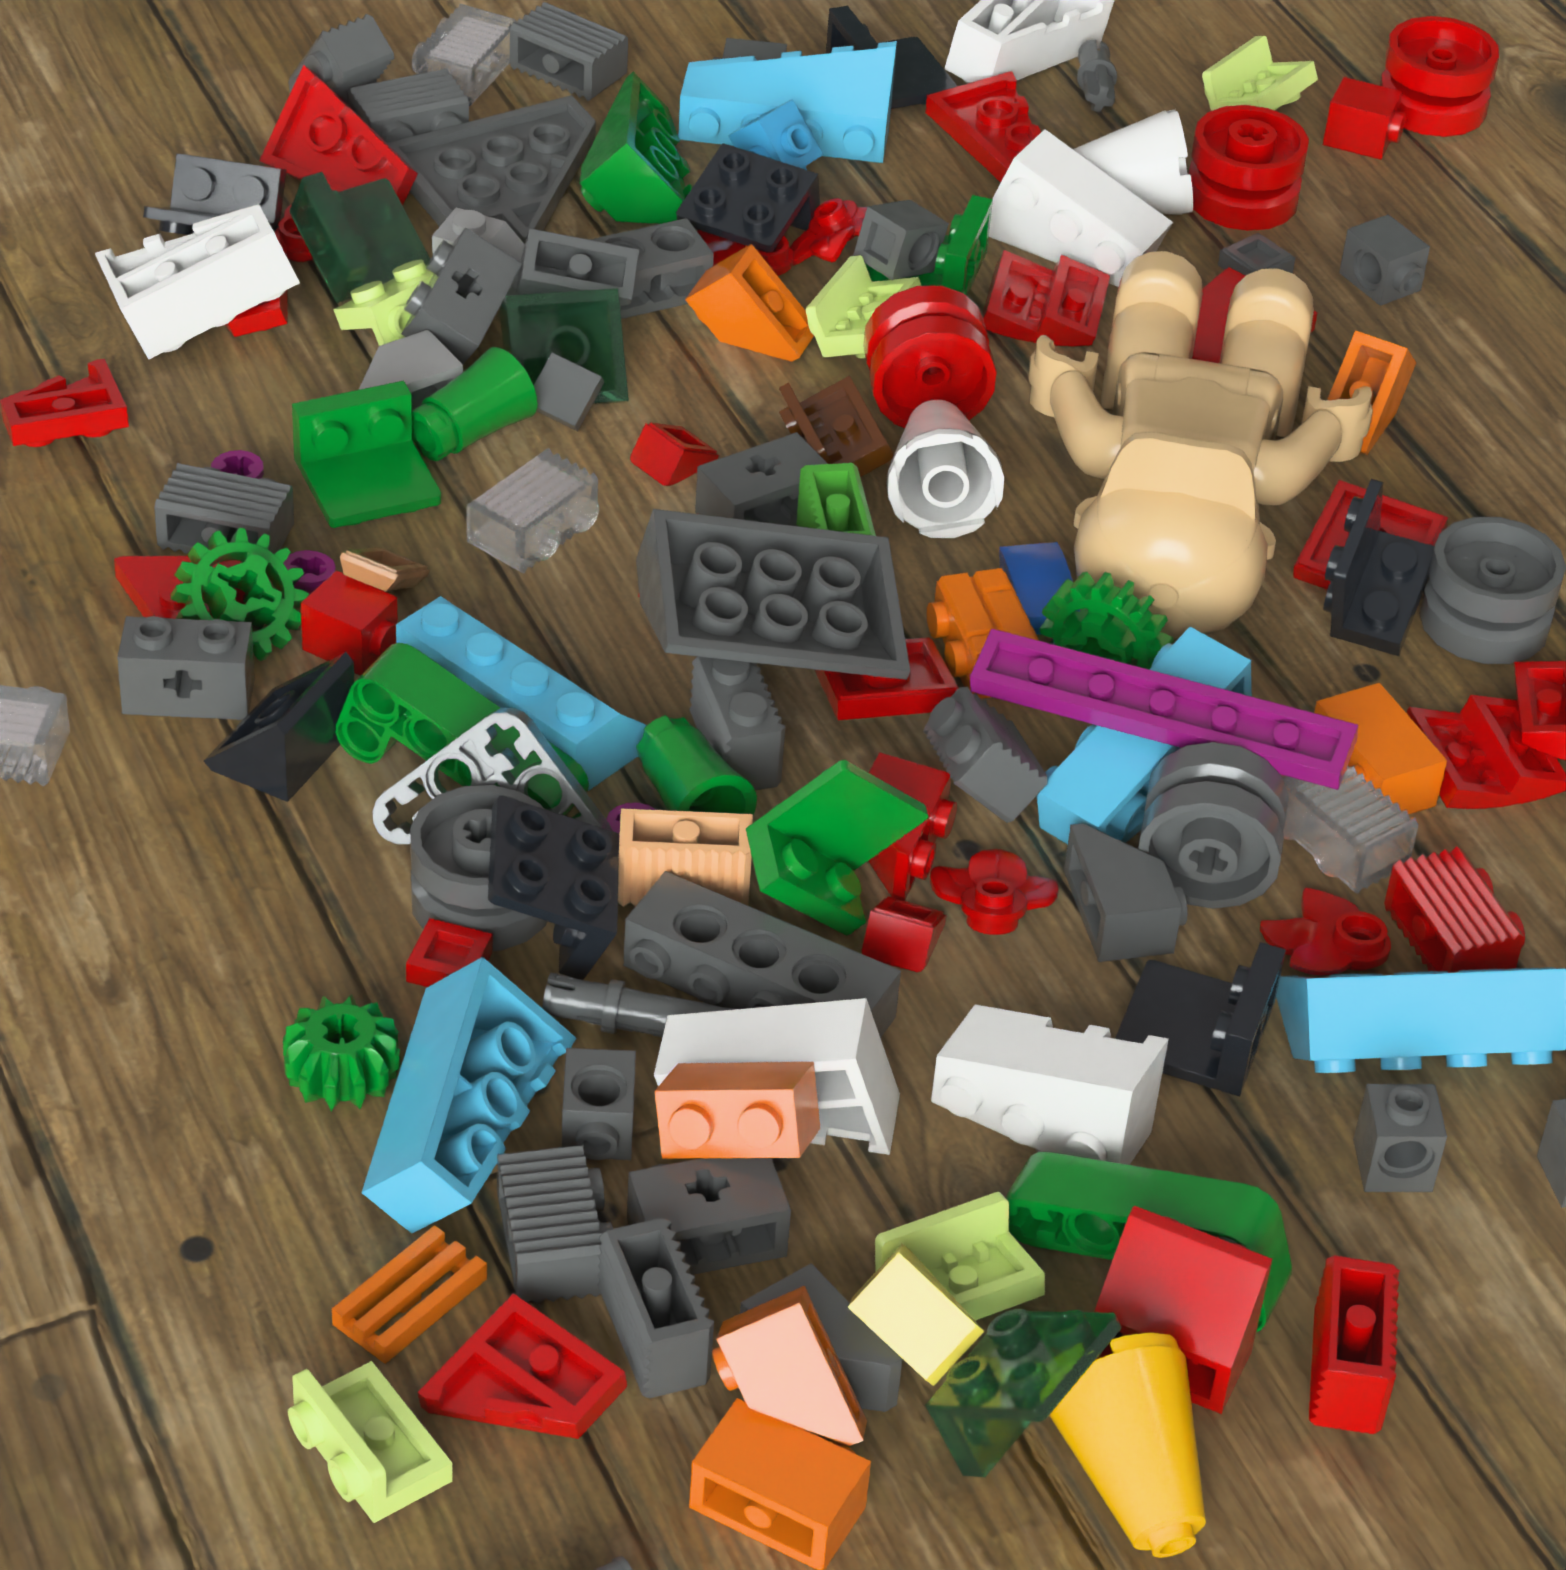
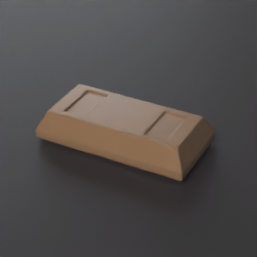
[340,547,430,592]

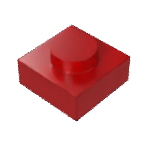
[406,918,493,987]

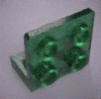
[289,172,430,303]
[925,1309,1122,1477]

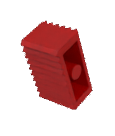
[1384,846,1525,973]
[1308,1255,1400,1434]

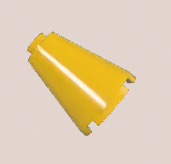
[1040,1332,1206,1558]

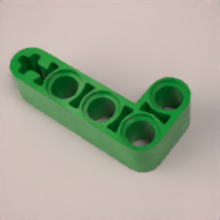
[335,643,589,816]
[1005,1152,1292,1332]

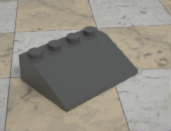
[636,509,910,680]

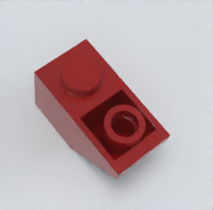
[868,752,957,901]

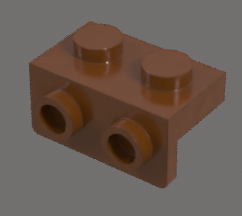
[779,375,894,477]

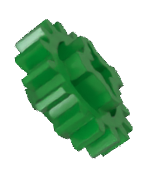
[171,528,309,661]
[1039,572,1173,670]

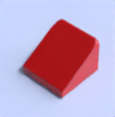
[630,422,719,486]
[861,896,947,972]

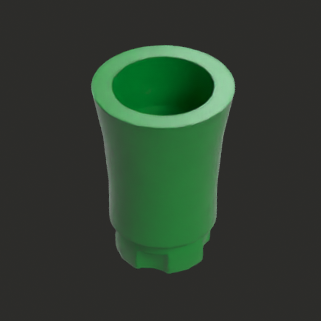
[412,347,538,461]
[636,715,757,816]

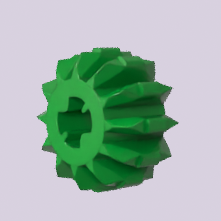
[283,994,400,1112]

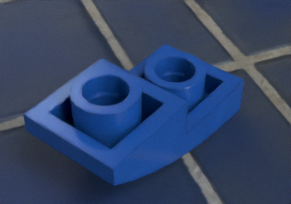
[999,542,1080,635]

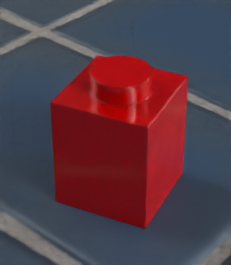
[1323,77,1406,160]
[301,570,398,676]

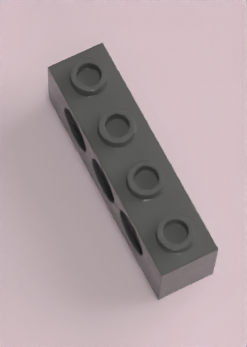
[623,871,901,1038]

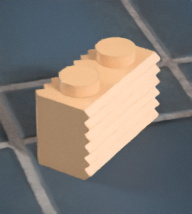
[618,809,753,907]

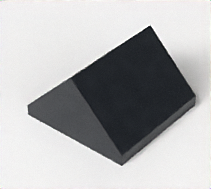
[204,652,354,802]

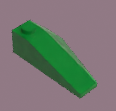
[580,71,693,224]

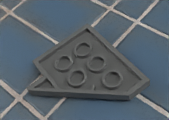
[387,95,596,244]

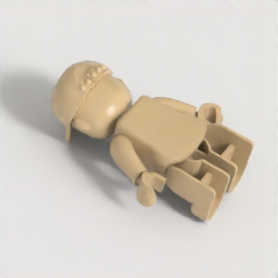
[1028,251,1373,640]

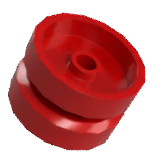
[1380,16,1499,137]
[1188,105,1309,231]
[863,286,997,428]

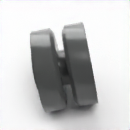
[1419,517,1566,664]
[1138,742,1289,909]
[410,785,548,951]

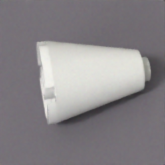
[1073,110,1193,215]
[886,400,1004,538]

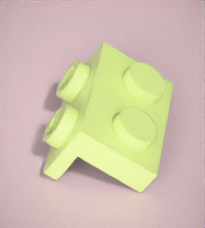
[1202,36,1318,111]
[806,255,921,358]
[333,259,434,346]
[875,1192,1045,1321]
[288,1361,452,1523]

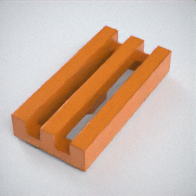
[332,1225,487,1364]

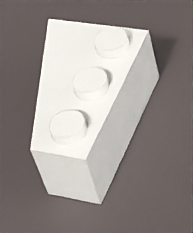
[945,0,1115,84]
[989,129,1173,287]
[95,204,300,359]
[654,998,900,1155]
[931,1004,1169,1165]

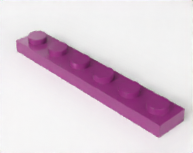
[970,628,1358,790]

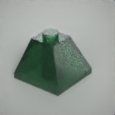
[499,288,629,404]

